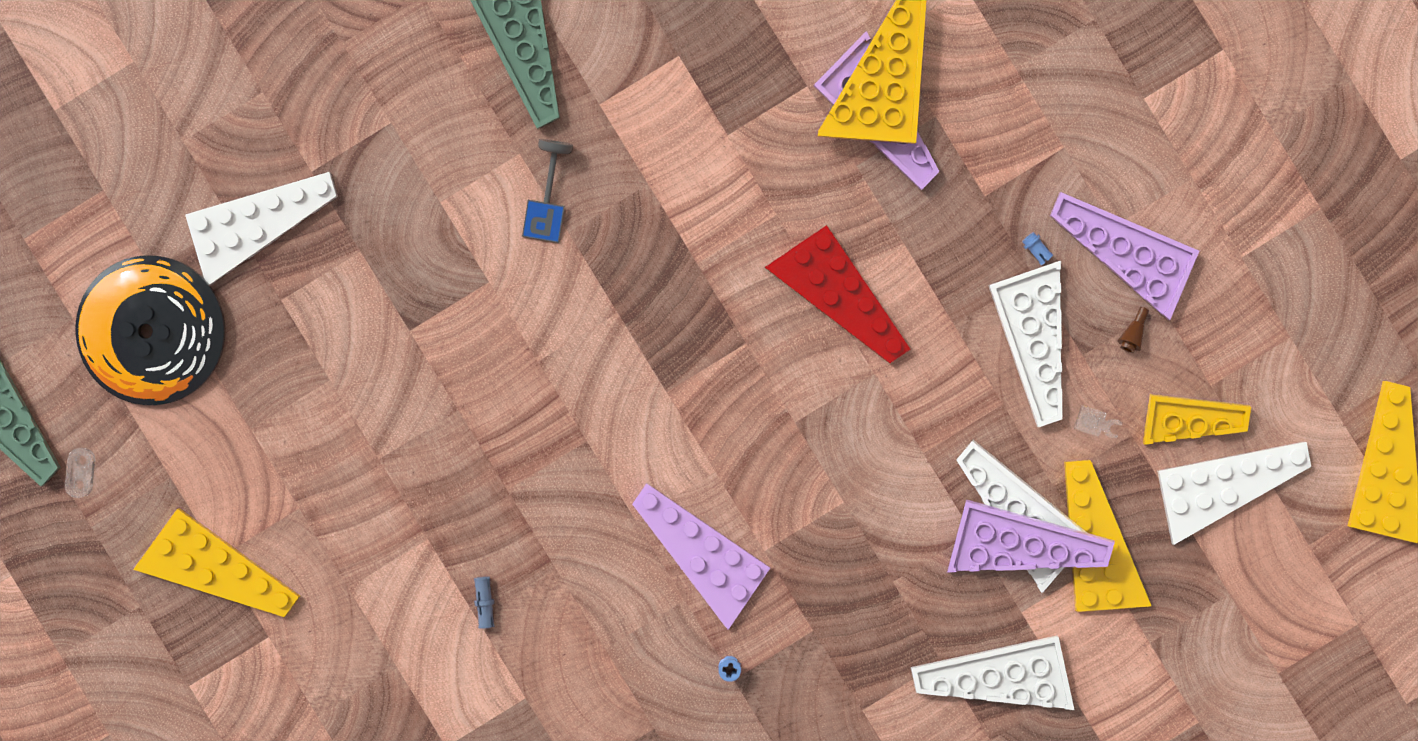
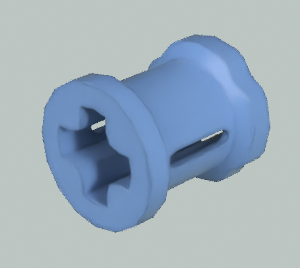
[719,656,741,682]

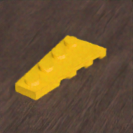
[1143,394,1251,445]

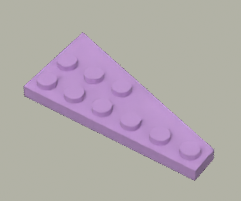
[632,483,770,630]
[947,500,1115,572]

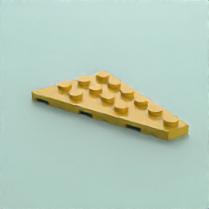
[817,0,927,144]

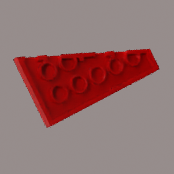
[764,225,911,363]

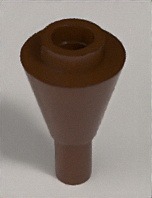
[1117,307,1149,353]

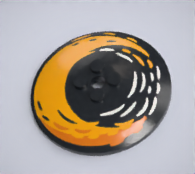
[75,255,225,405]

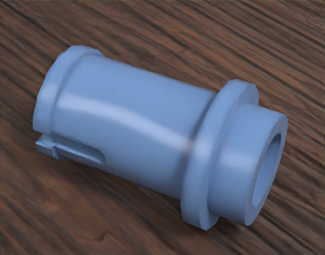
[1022,232,1053,265]

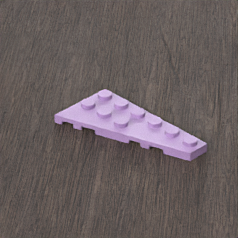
[814,31,939,190]
[1050,192,1199,320]

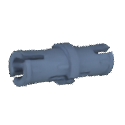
[474,576,495,629]

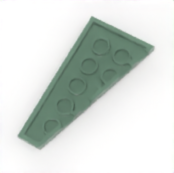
[470,0,560,129]
[0,359,61,486]

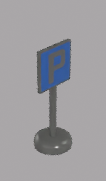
[522,139,573,243]

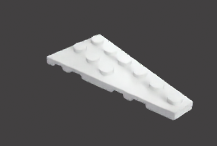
[185,172,338,286]
[988,261,1062,427]
[957,440,1087,593]
[1157,442,1311,545]
[911,635,1074,710]

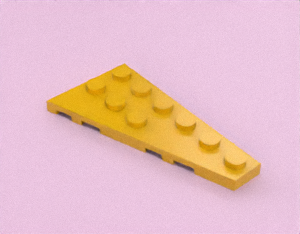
[1347,381,1418,543]
[1064,460,1151,612]
[133,508,300,617]

